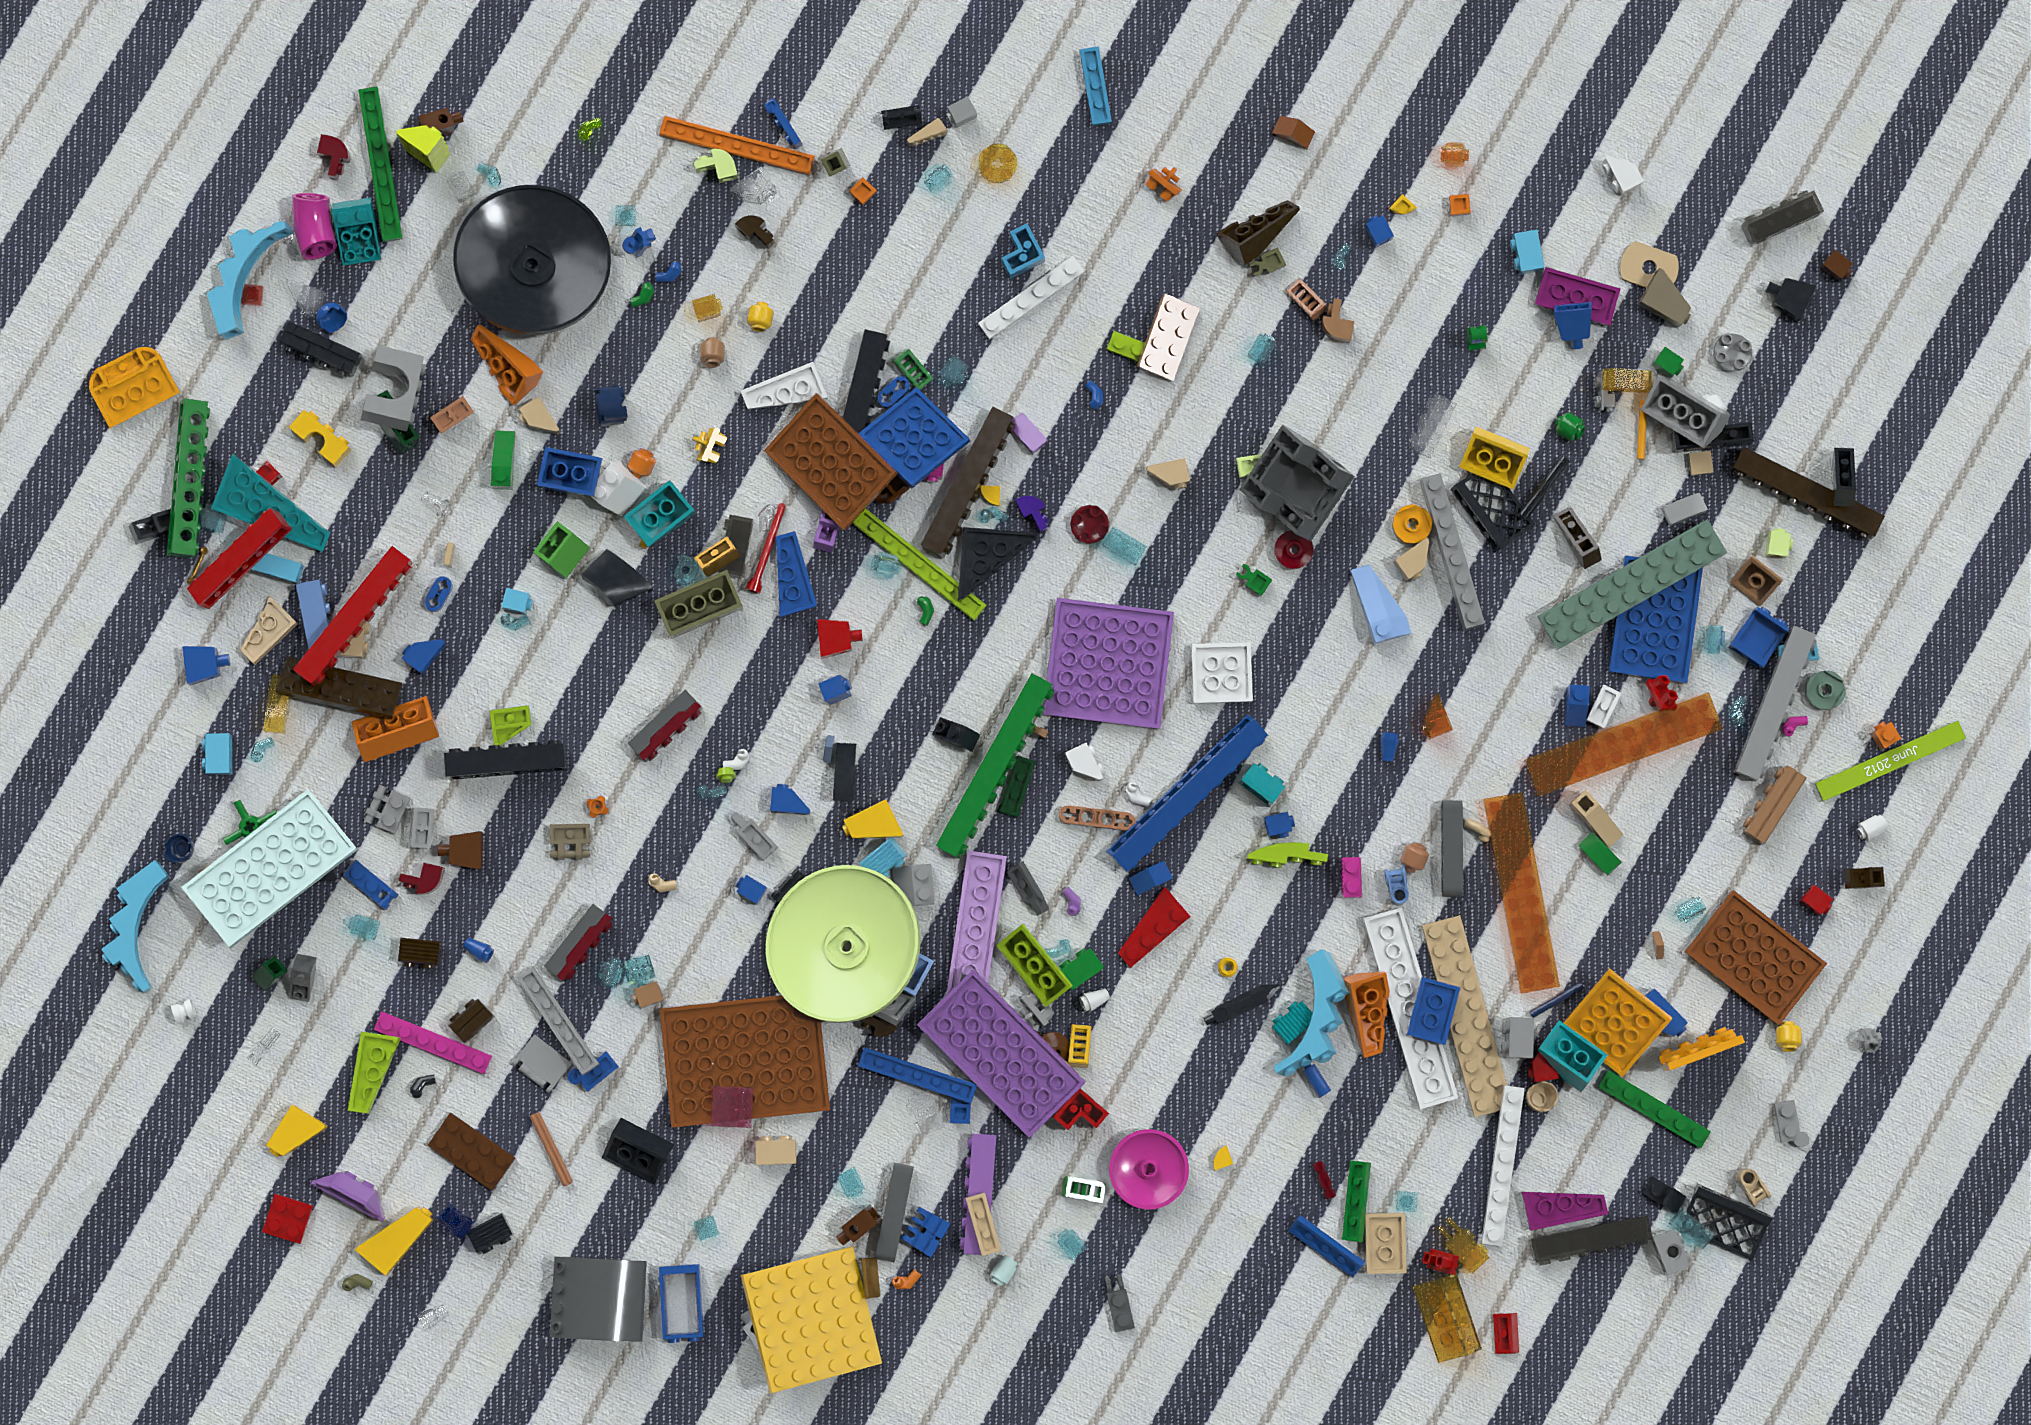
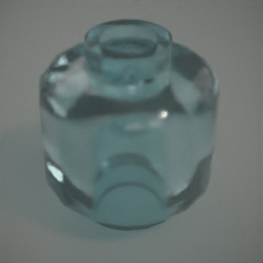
[924,163,954,192]
[871,552,901,579]
[598,958,627,988]

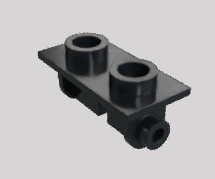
[881,105,922,130]

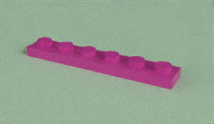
[374,1011,492,1074]

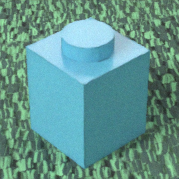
[501,588,533,615]

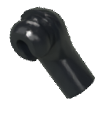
[410,1074,436,1099]

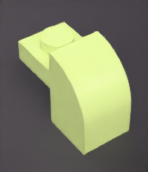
[694,149,738,183]

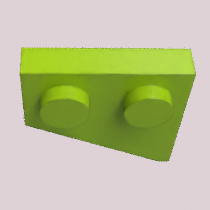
[489,705,532,746]

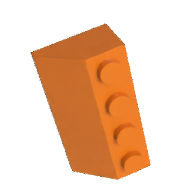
[352,696,440,762]

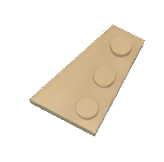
[240,596,298,665]

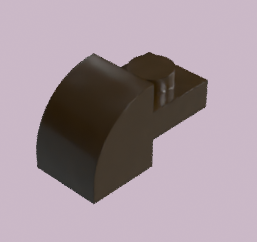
[735,215,774,249]
[1844,867,1885,889]
[859,1017,901,1037]

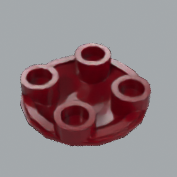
[1070,505,1109,544]

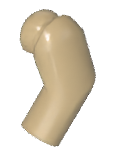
[1464,818,1492,842]
[648,873,677,892]

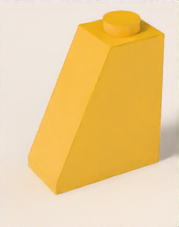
[842,799,904,839]
[266,1105,328,1157]

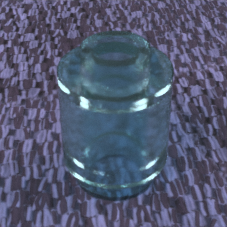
[1704,625,1725,654]
[1675,896,1706,923]

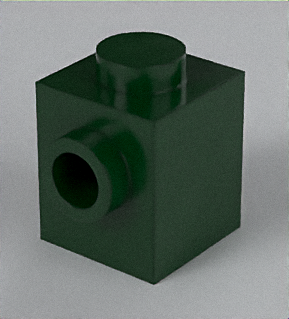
[252,956,288,991]

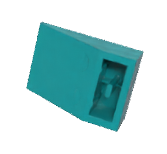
[331,197,381,265]

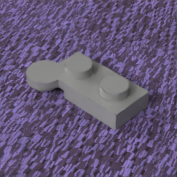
[1774,1100,1809,1147]

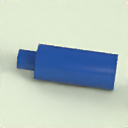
[1303,1063,1332,1098]

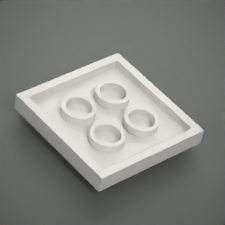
[1191,642,1253,704]

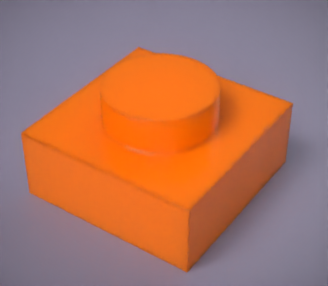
[849,177,877,205]
[1449,194,1471,216]

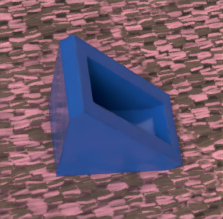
[1129,861,1173,896]

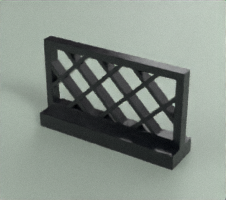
[1450,473,1536,553]
[1679,1183,1772,1260]

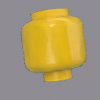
[747,302,774,332]
[1776,1021,1802,1052]

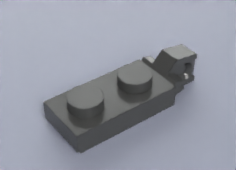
[1007,861,1049,916]

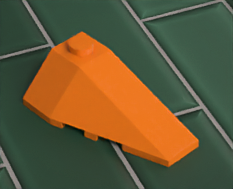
[471,324,543,405]
[1343,972,1390,1058]

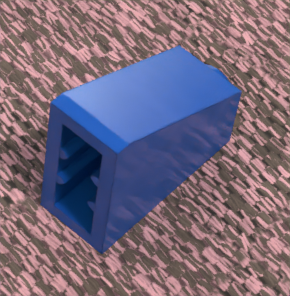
[1645,988,1688,1037]

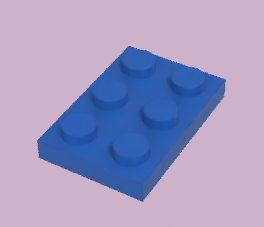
[1406,977,1460,1045]

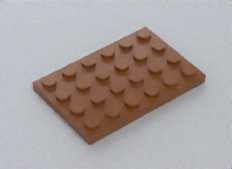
[764,393,898,531]
[1684,890,1827,1026]

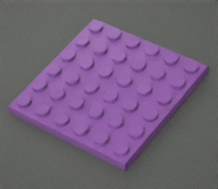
[1043,598,1174,729]

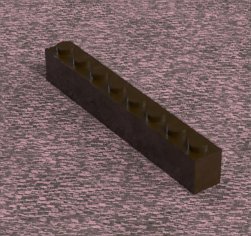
[921,406,1016,559]
[1731,447,1885,540]

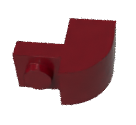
[317,134,351,180]
[399,863,445,895]

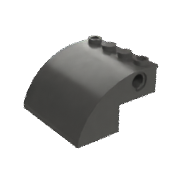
[1239,425,1355,541]
[550,1256,647,1342]

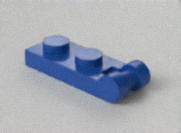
[344,860,399,910]

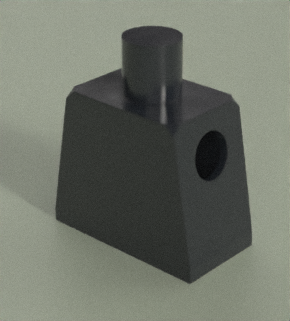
[1765,278,1816,323]

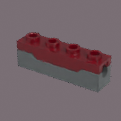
[628,689,702,762]
[544,904,613,982]

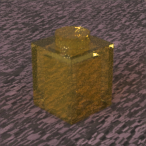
[692,294,723,322]

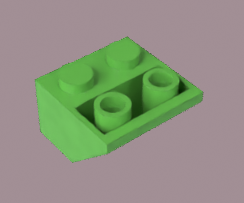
[533,521,590,579]

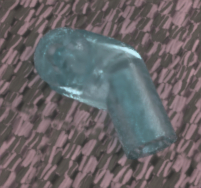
[500,613,531,630]
[250,737,275,762]
[1044,939,1071,958]

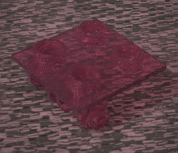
[711,1086,753,1128]

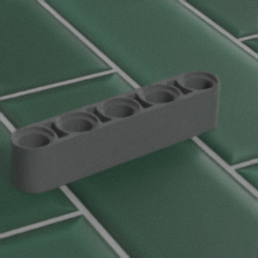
[1441,800,1463,897]
[875,1162,914,1263]

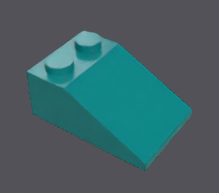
[624,480,696,547]
[1538,1020,1608,1092]

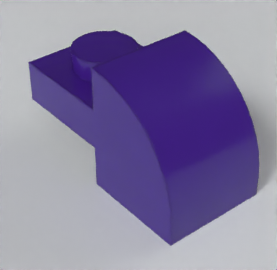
[1015,496,1049,533]

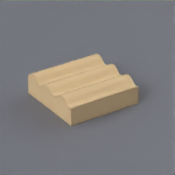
[1688,451,1714,476]
[443,542,456,568]

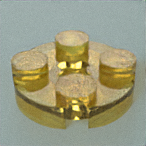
[978,143,1017,183]

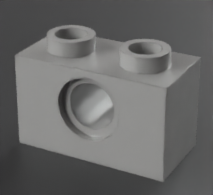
[1651,1229,1691,1276]

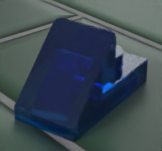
[437,1203,473,1239]

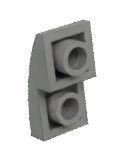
[1661,493,1708,526]

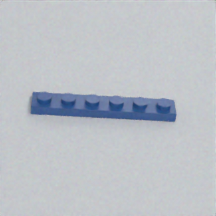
[858,1047,977,1104]

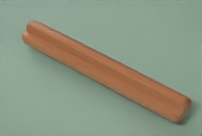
[530,1112,573,1186]

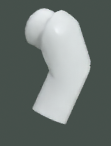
[1126,782,1150,807]

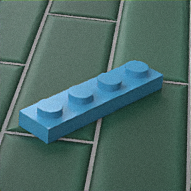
[1079,46,1112,126]

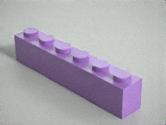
[960,1134,996,1256]

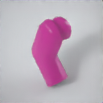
[1782,716,1808,737]

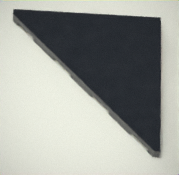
[958,527,1039,602]

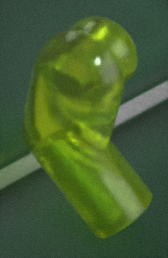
[578,117,602,141]

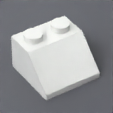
[591,461,647,516]

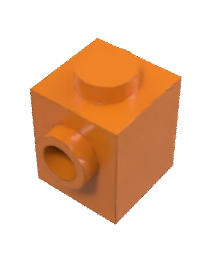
[1870,721,1902,751]

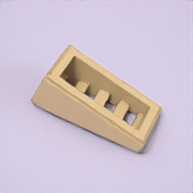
[907,118,948,147]

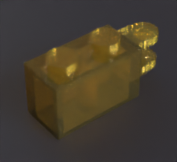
[1437,1217,1490,1274]

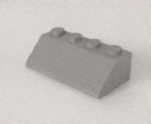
[1640,375,1731,448]

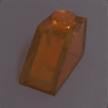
[1421,693,1453,740]

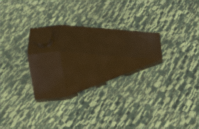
[1216,200,1300,265]

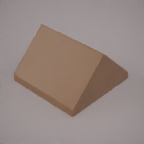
[1730,555,1783,606]

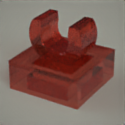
[241,284,264,306]

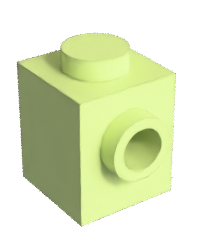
[1765,528,1793,559]

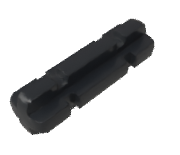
[771,869,803,902]

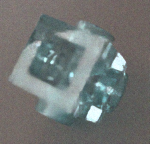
[622,955,656,987]

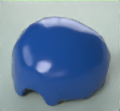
[316,302,347,333]

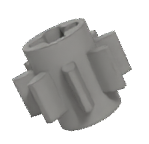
[1857,1028,1883,1053]

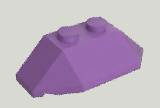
[311,1171,385,1222]

